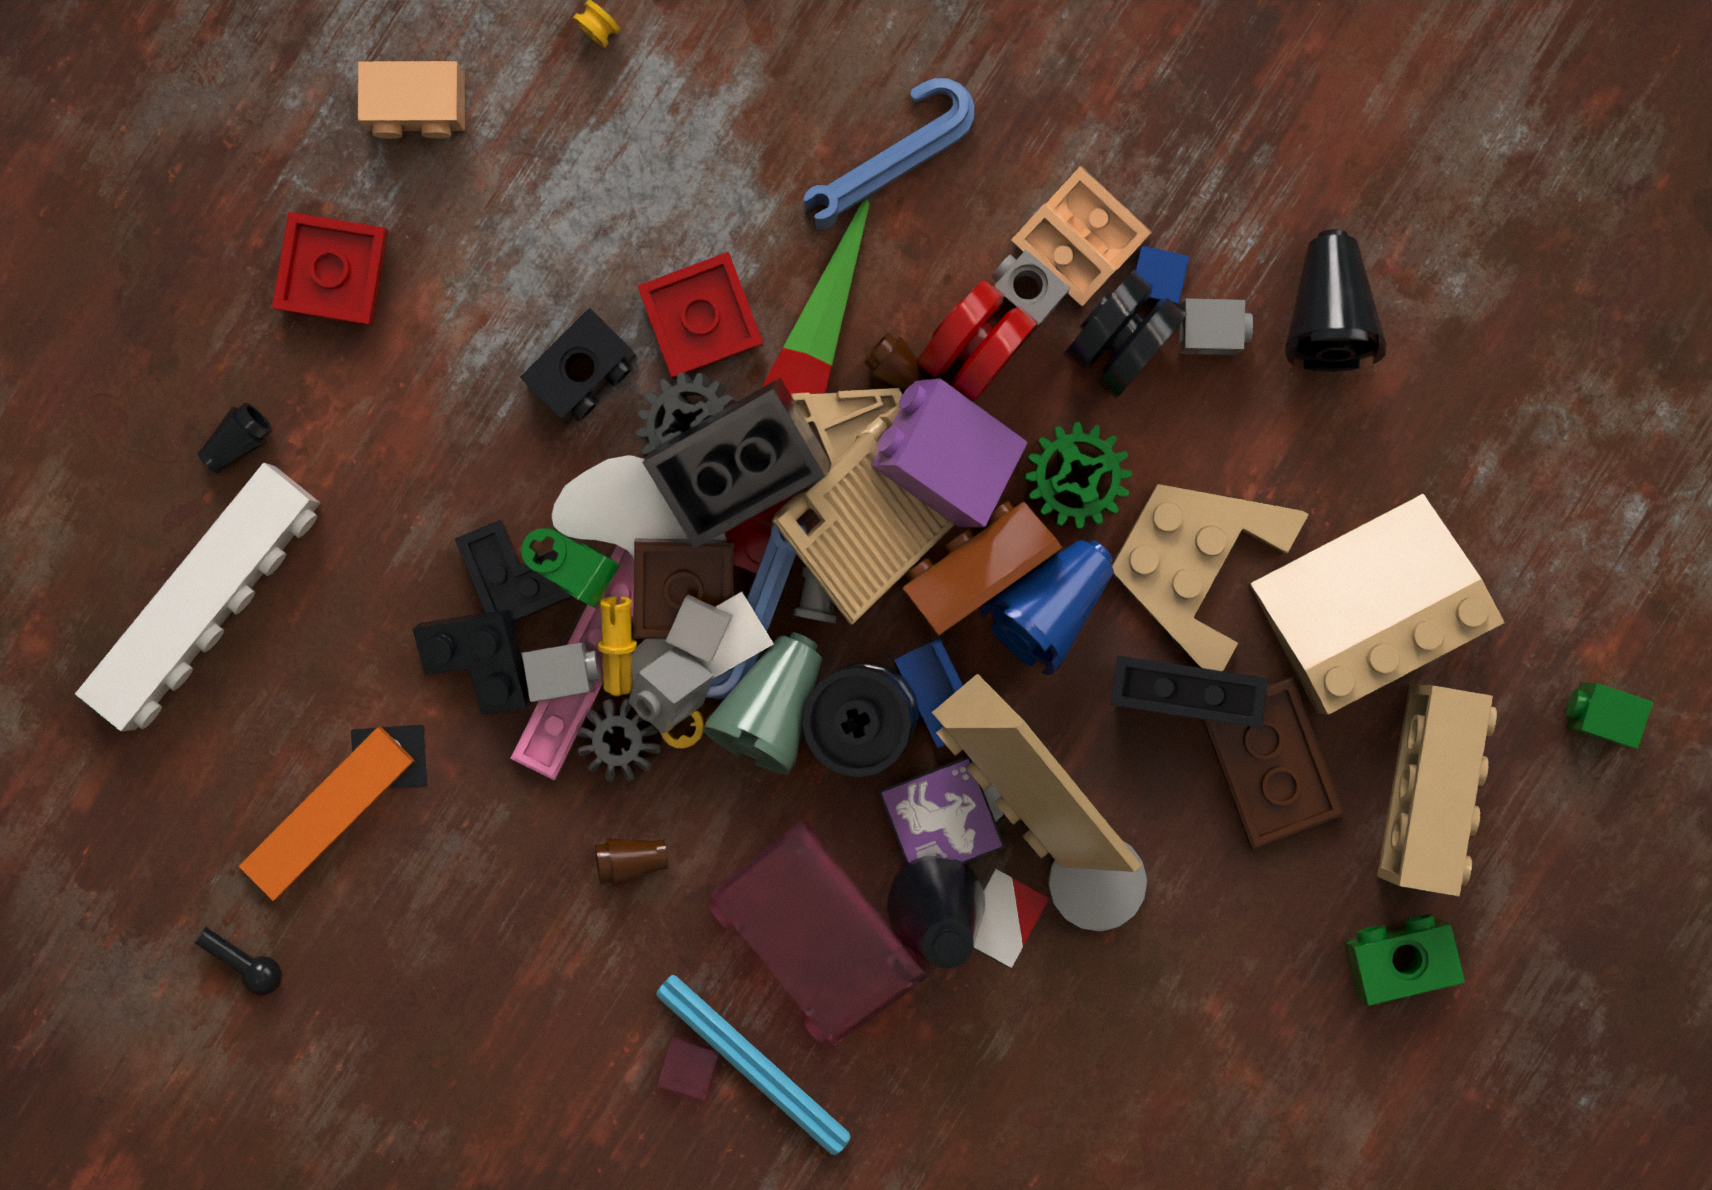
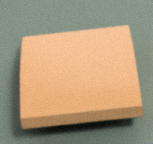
[1011,166,1152,306]

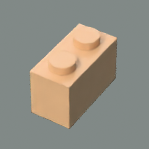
[358,61,465,139]

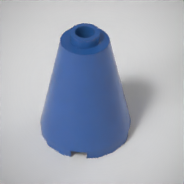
[980,540,1114,675]

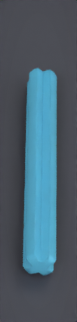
[656,975,850,1155]

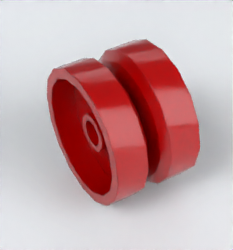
[916,278,1038,403]

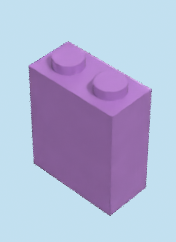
[871,379,1028,527]

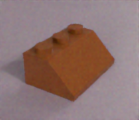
[902,501,1063,636]

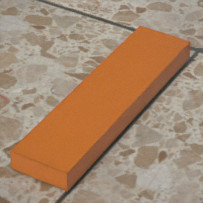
[238,727,415,901]

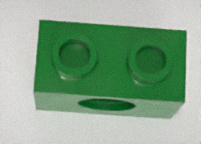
[1344,914,1465,1006]

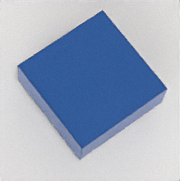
[1135,246,1189,305]

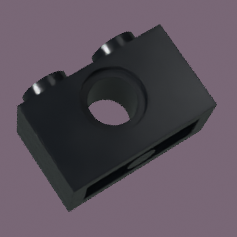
[520,308,636,424]

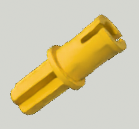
[597,596,637,696]

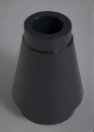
[198,403,272,473]

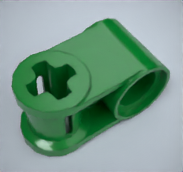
[521,528,621,608]

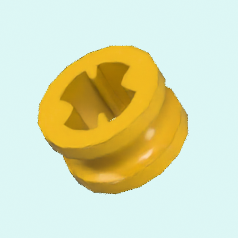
[572,0,621,48]
[660,710,705,748]

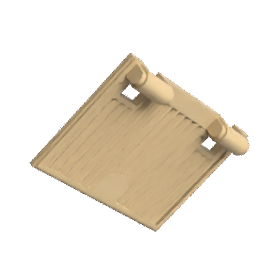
[772,406,955,625]

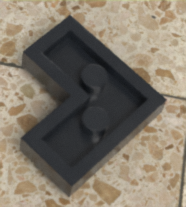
[455,520,573,622]
[412,609,532,714]

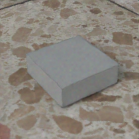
[665,595,733,663]

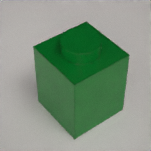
[1566,682,1653,749]

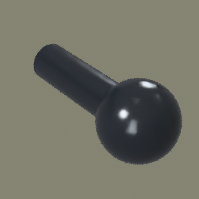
[194,927,282,996]

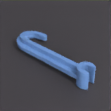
[803,78,974,230]
[706,517,807,699]

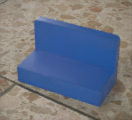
[894,638,963,748]

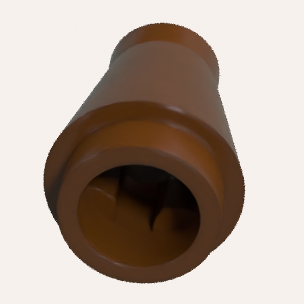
[863,333,934,393]
[595,838,668,887]

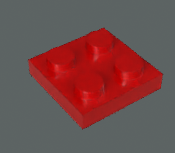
[272,212,389,327]
[637,251,764,379]

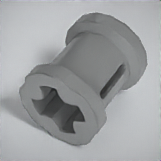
[793,567,837,624]

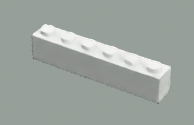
[75,463,320,731]

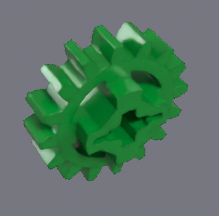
[1024,422,1132,530]

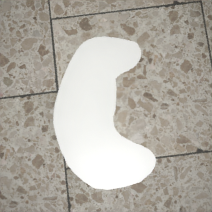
[552,455,734,685]

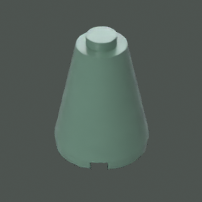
[704,632,822,776]

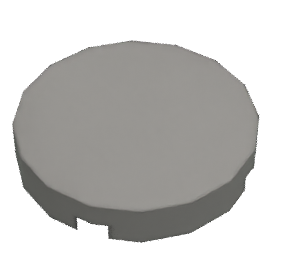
[1048,841,1147,932]

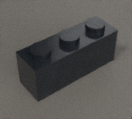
[1110,655,1269,728]

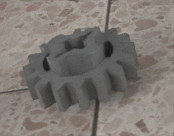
[636,372,738,456]

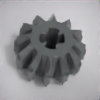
[577,699,661,782]

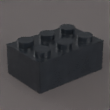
[642,377,831,549]

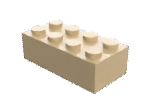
[1377,684,1497,896]

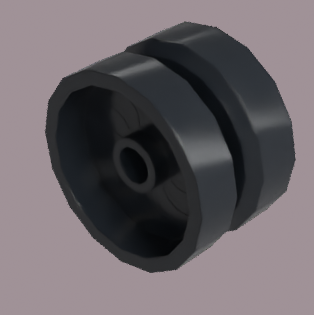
[1063,270,1187,399]
[802,661,920,778]

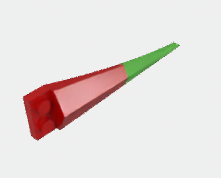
[724,198,869,576]

